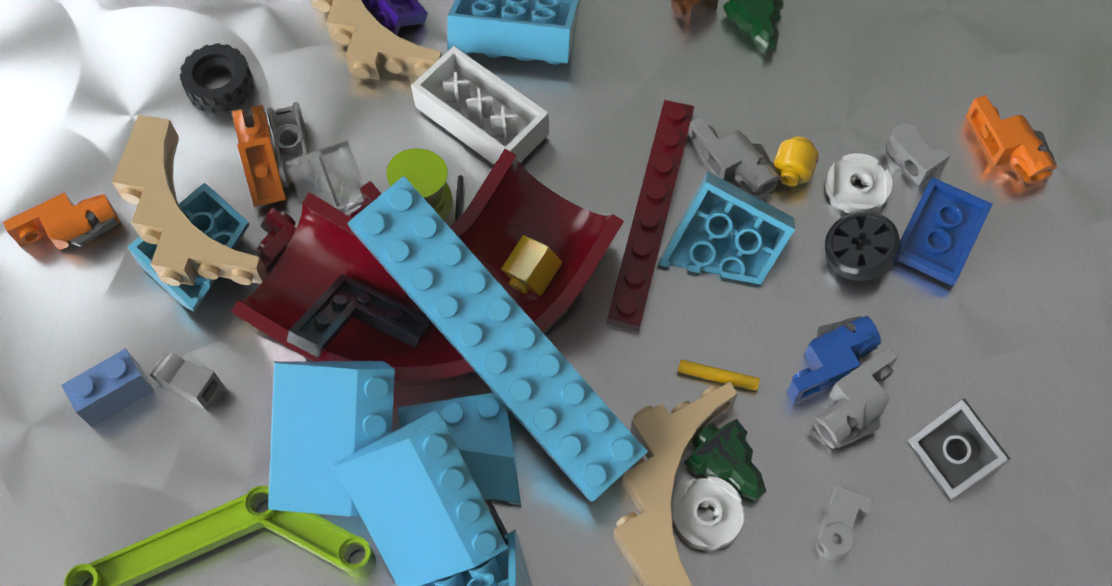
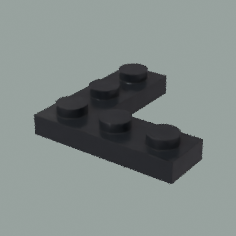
[287,274,432,357]

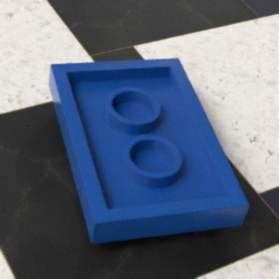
[897,177,993,286]

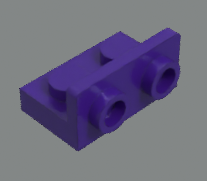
[361,0,428,35]

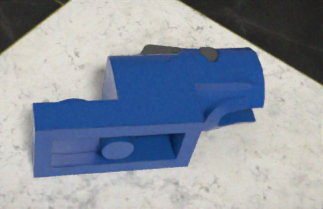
[787,316,881,404]

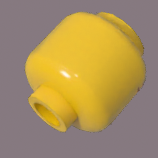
[773,136,819,186]

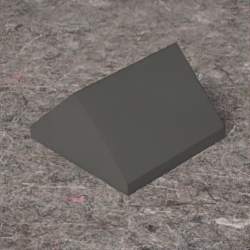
[908,399,1011,500]

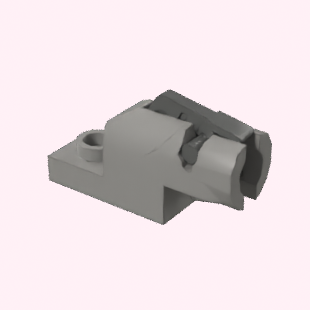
[687,117,779,199]
[814,346,898,448]

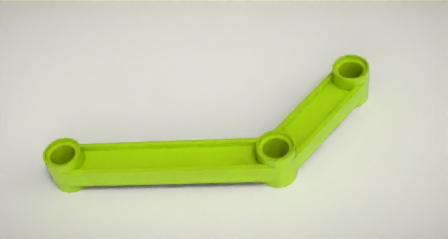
[64,485,376,586]

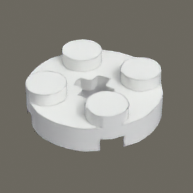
[825,153,893,214]
[671,476,744,552]

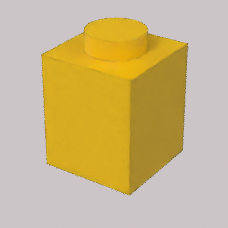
[501,235,563,296]

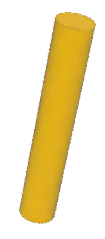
[678,359,760,391]

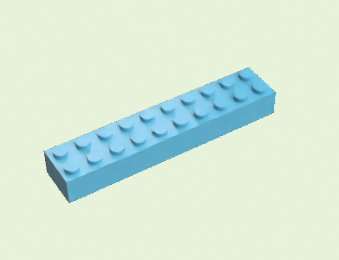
[348,176,648,502]

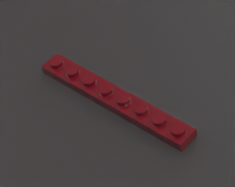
[607,100,695,331]

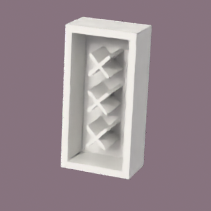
[411,46,549,165]

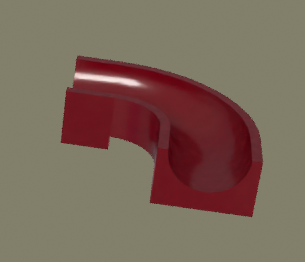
[231,148,624,385]

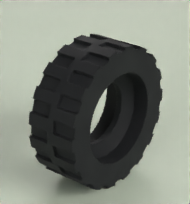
[180,43,253,113]

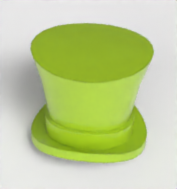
[386,148,453,221]

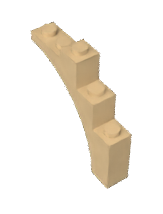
[310,0,442,79]
[112,115,267,286]
[613,382,738,586]

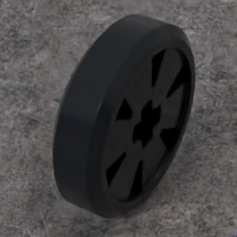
[824,211,901,281]

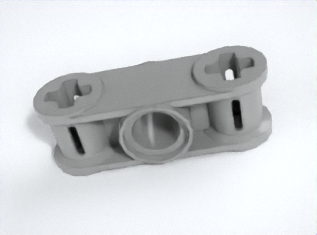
[267,102,316,188]

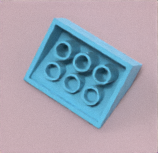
[447,0,580,65]
[268,361,395,517]
[334,410,508,586]

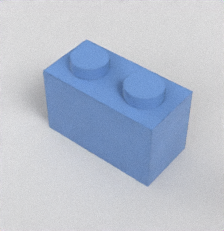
[61,348,154,427]

